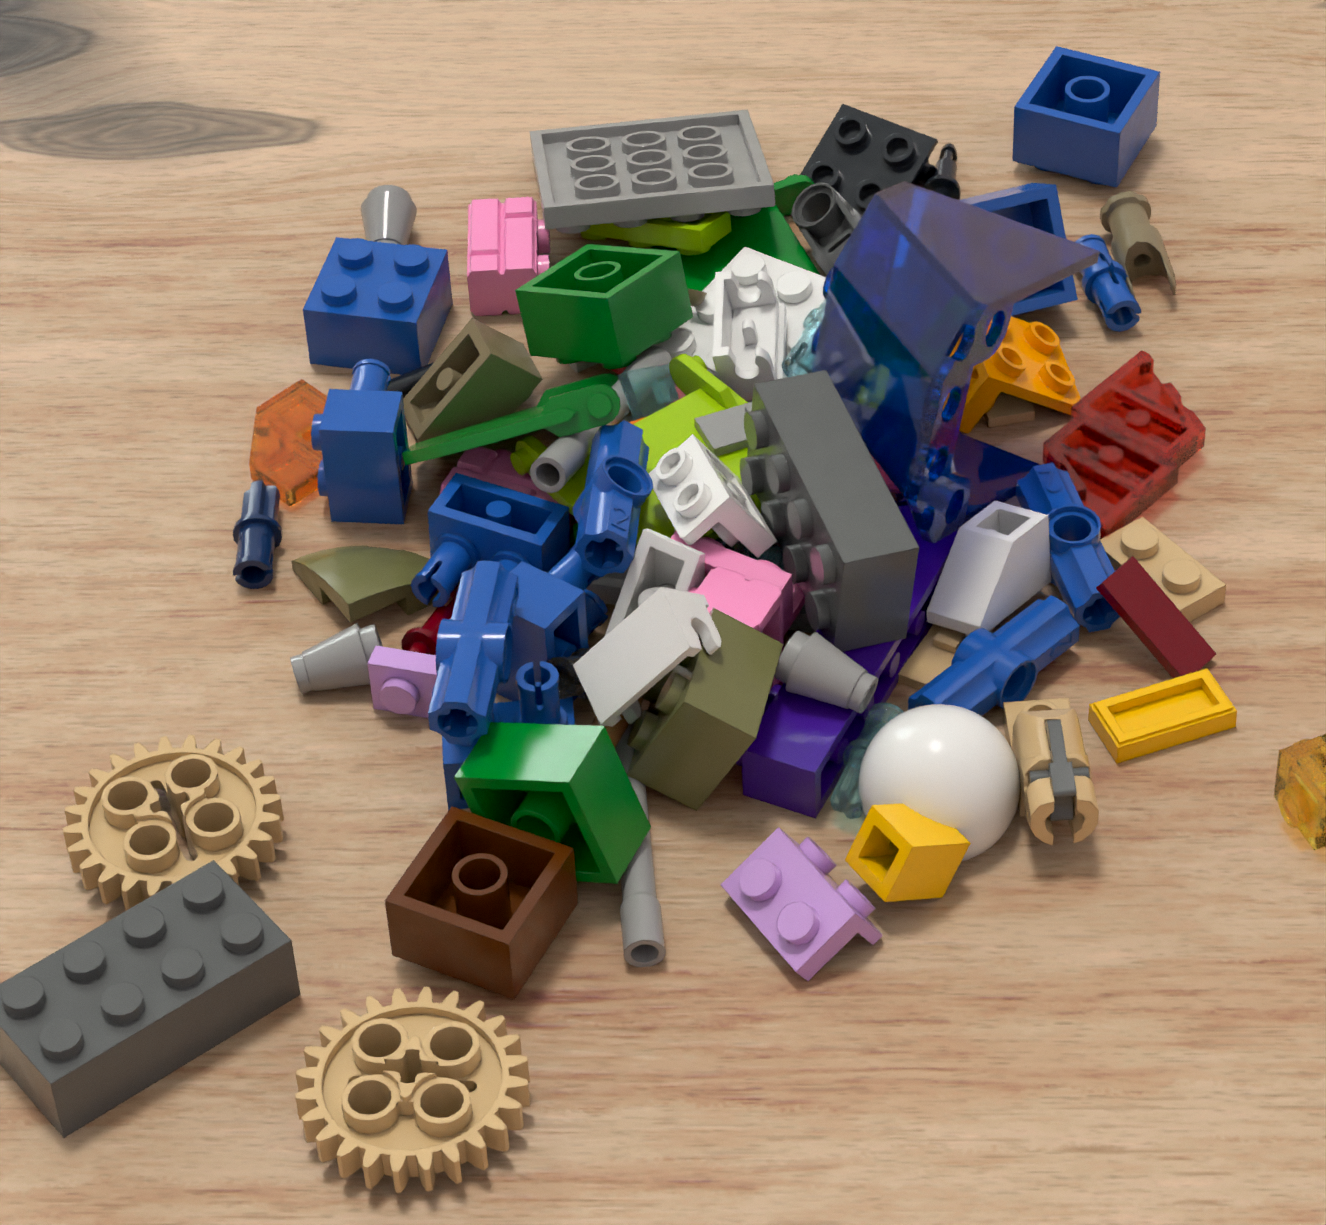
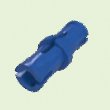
[1070,234,1141,332]

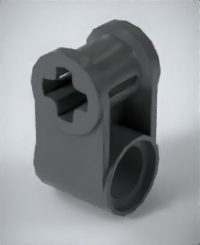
[792,182,865,285]

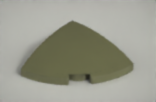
[291,545,460,623]

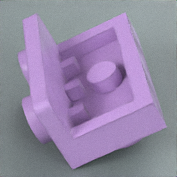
[720,827,883,981]

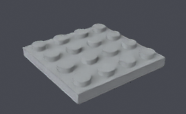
[530,109,775,234]

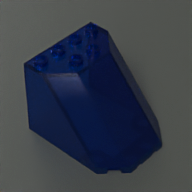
[811,181,1100,544]

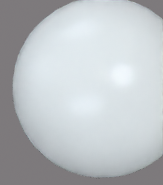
[859,704,1020,861]

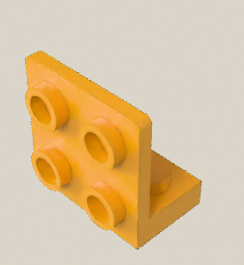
[921,298,1084,434]

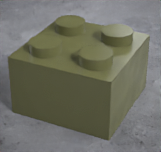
[627,608,783,811]

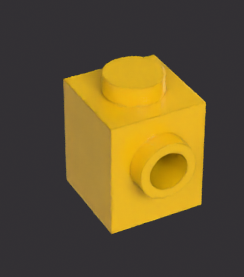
[845,803,970,902]

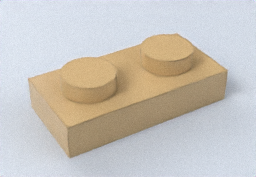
[1100,516,1226,622]

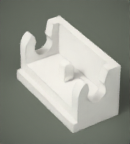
[712,270,787,401]
[573,587,721,727]

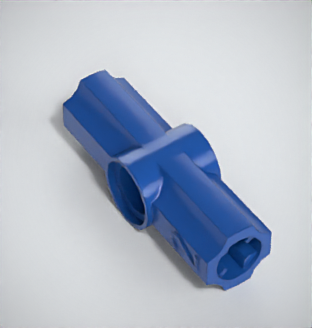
[572,420,653,577]
[1016,463,1120,632]
[428,561,519,745]
[908,595,1080,716]

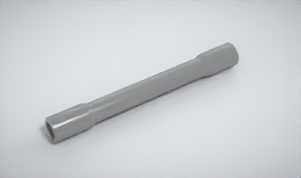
[530,346,672,493]
[615,705,665,967]

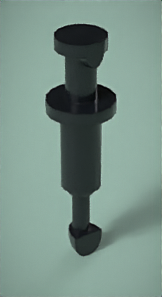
[923,143,961,207]

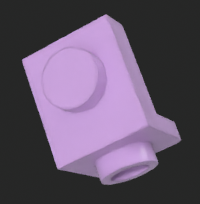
[367,646,437,718]

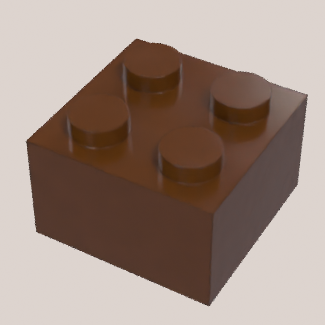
[385,806,578,1000]

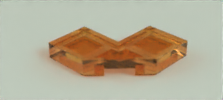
[249,379,327,507]

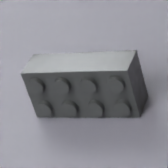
[740,370,919,652]
[0,860,301,1138]

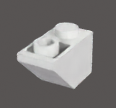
[927,501,1051,636]

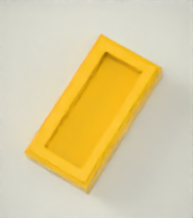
[1088,668,1237,764]

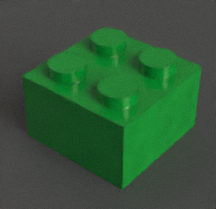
[515,244,693,369]
[454,722,651,884]

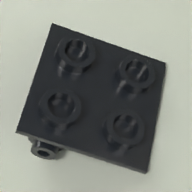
[800,104,938,221]

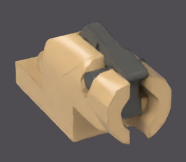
[1003,698,1099,845]

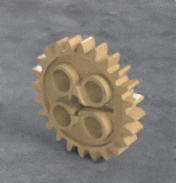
[63,735,284,911]
[295,987,530,1193]

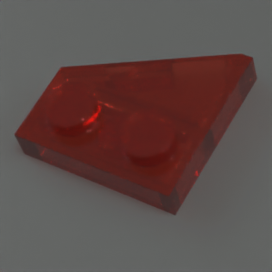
[1070,350,1206,477]
[1042,412,1179,539]

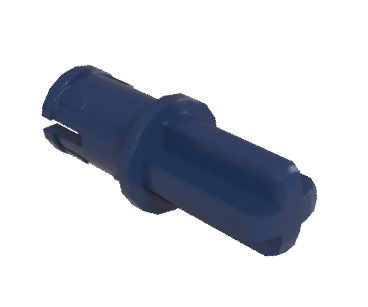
[233,480,282,589]

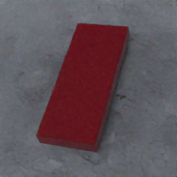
[1096,556,1216,678]

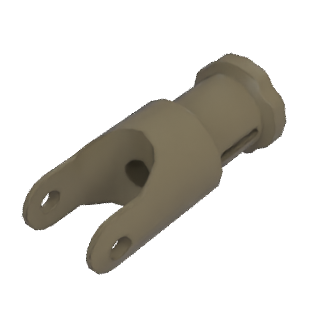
[1100,191,1177,300]

